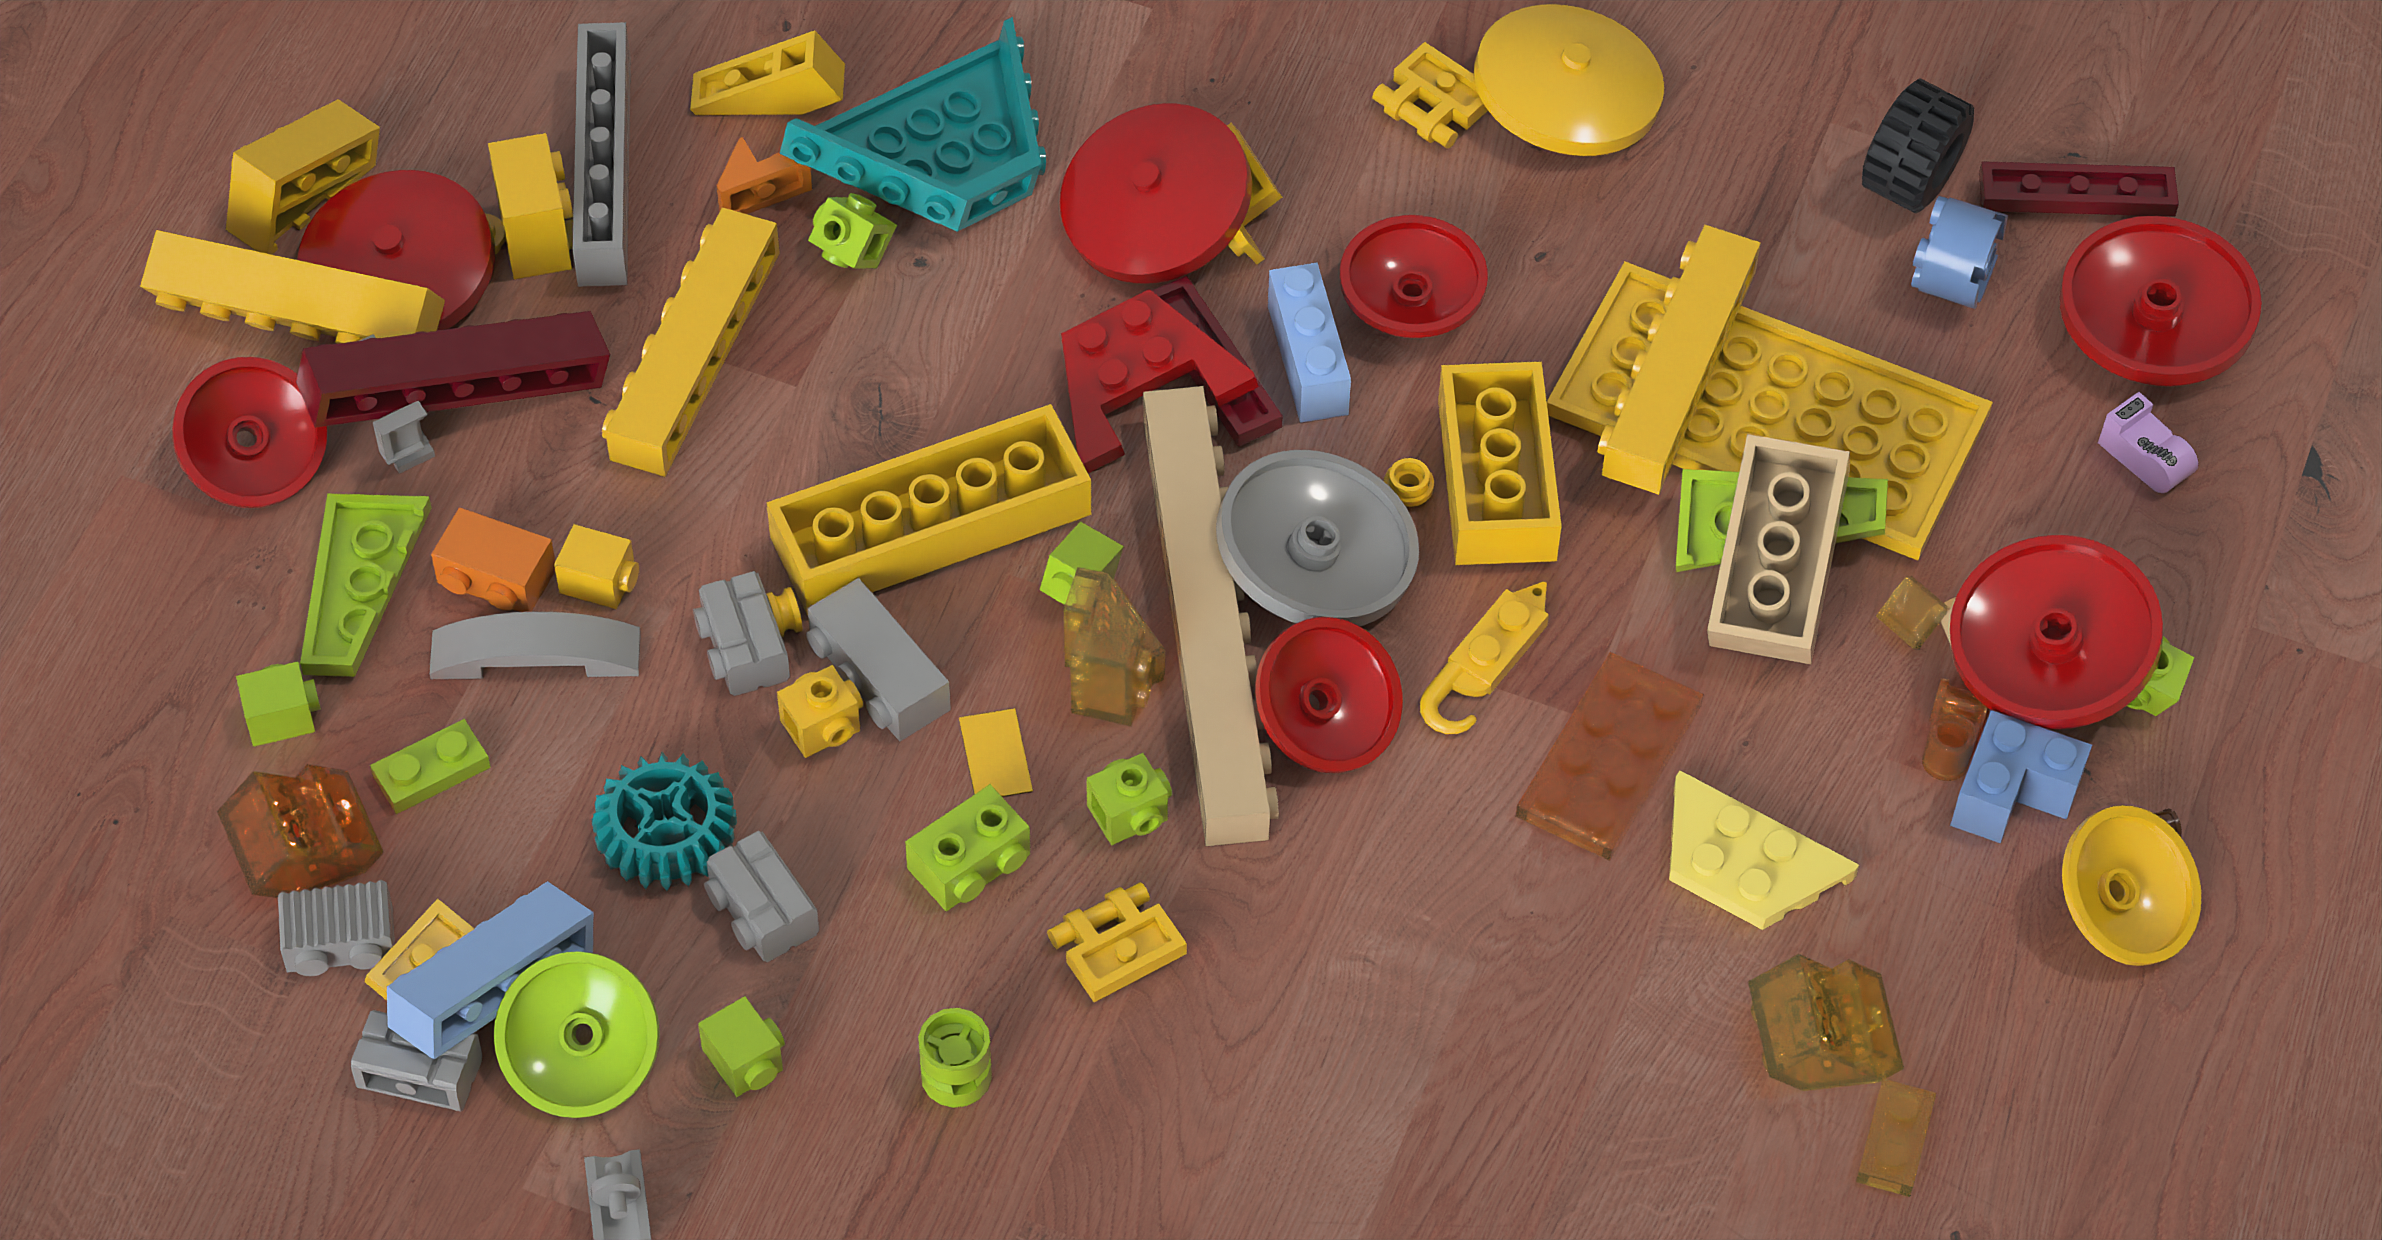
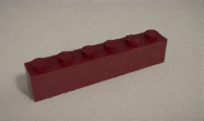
[296,311,611,428]

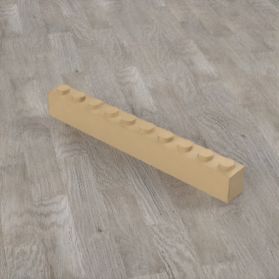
[1143,386,1279,846]

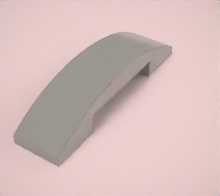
[429,612,641,679]

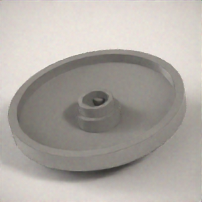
[1216,450,1419,626]

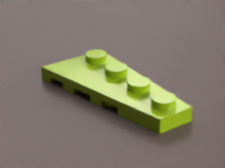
[300,493,432,677]

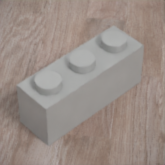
[806,578,951,742]

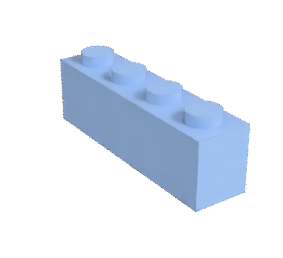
[387,881,594,1059]

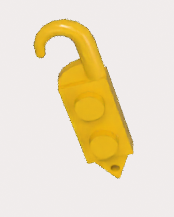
[1420,582,1549,734]

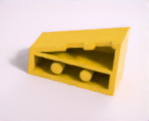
[226,99,380,255]

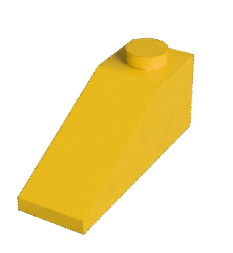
[690,30,845,115]

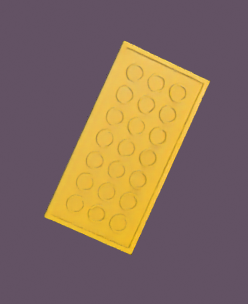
[1547,261,1993,560]

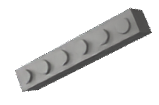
[573,22,631,287]

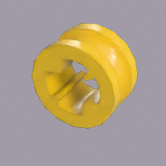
[766,587,803,637]

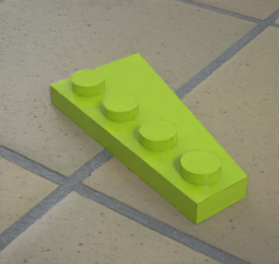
[1676,469,1888,572]

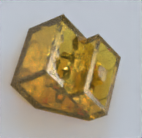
[1064,567,1153,726]
[1748,953,1904,1091]

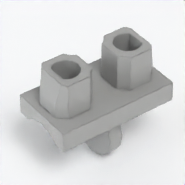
[584,1149,652,1240]

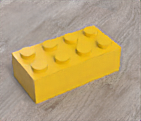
[1438,361,1562,565]

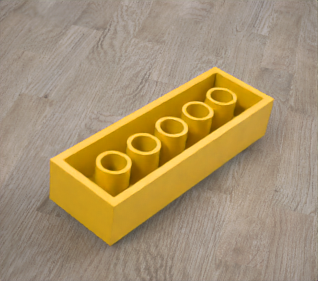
[766,404,1091,615]

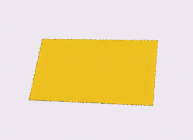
[959,708,1033,796]

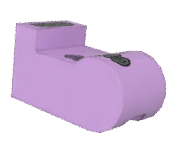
[2098,392,2199,493]

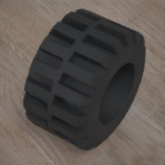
[1862,78,1974,213]

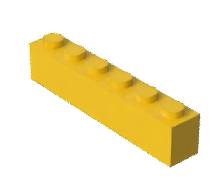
[602,207,780,477]
[1597,224,1761,495]
[140,230,445,344]

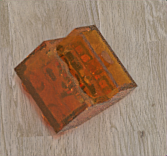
[217,764,384,898]

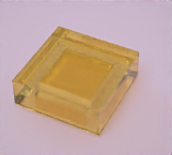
[1876,576,1950,649]

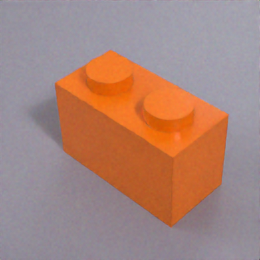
[431,507,556,612]

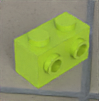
[905,784,1030,912]

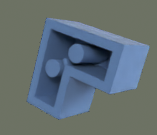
[1950,710,2092,843]

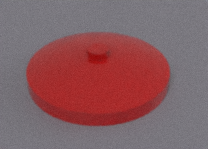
[1060,103,1252,284]
[297,170,495,331]
[2059,216,2262,386]
[1950,535,2163,729]

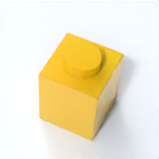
[554,524,639,609]

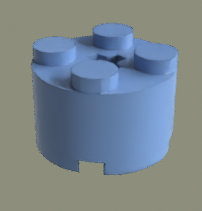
[1911,196,2008,309]

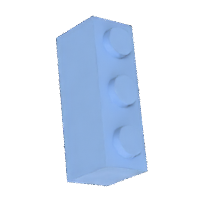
[1268,262,1351,423]

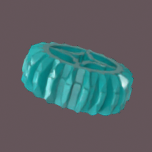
[592,752,737,891]

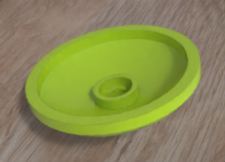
[494,952,660,1118]

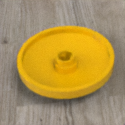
[1474,4,1664,156]

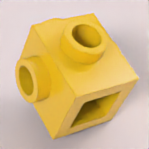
[777,665,863,758]

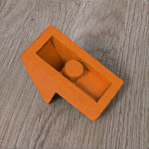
[716,137,812,214]

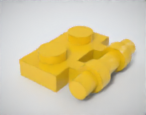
[1372,42,1488,149]
[1047,882,1187,1002]

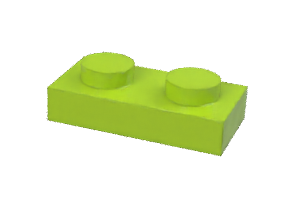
[370,719,491,815]

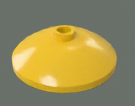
[2062,805,2201,966]

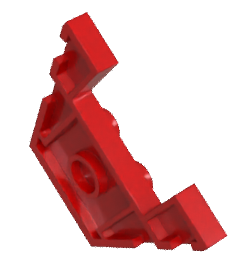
[1061,289,1259,473]

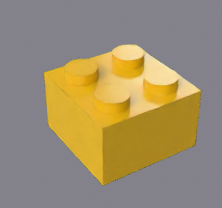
[488,133,573,280]

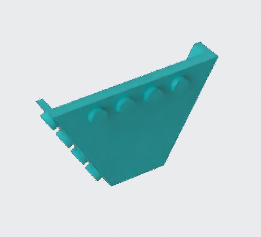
[780,17,1046,232]

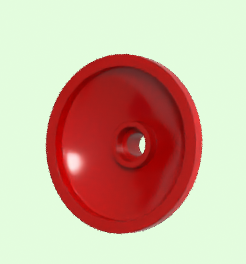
[1339,215,1488,338]
[172,357,327,508]
[1255,617,1403,773]

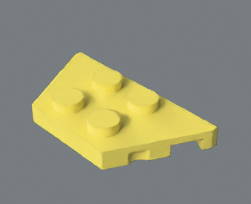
[1669,771,1859,930]

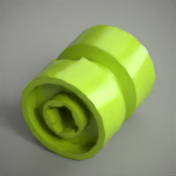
[918,1008,992,1108]

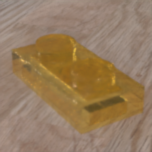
[1856,1078,1936,1197]

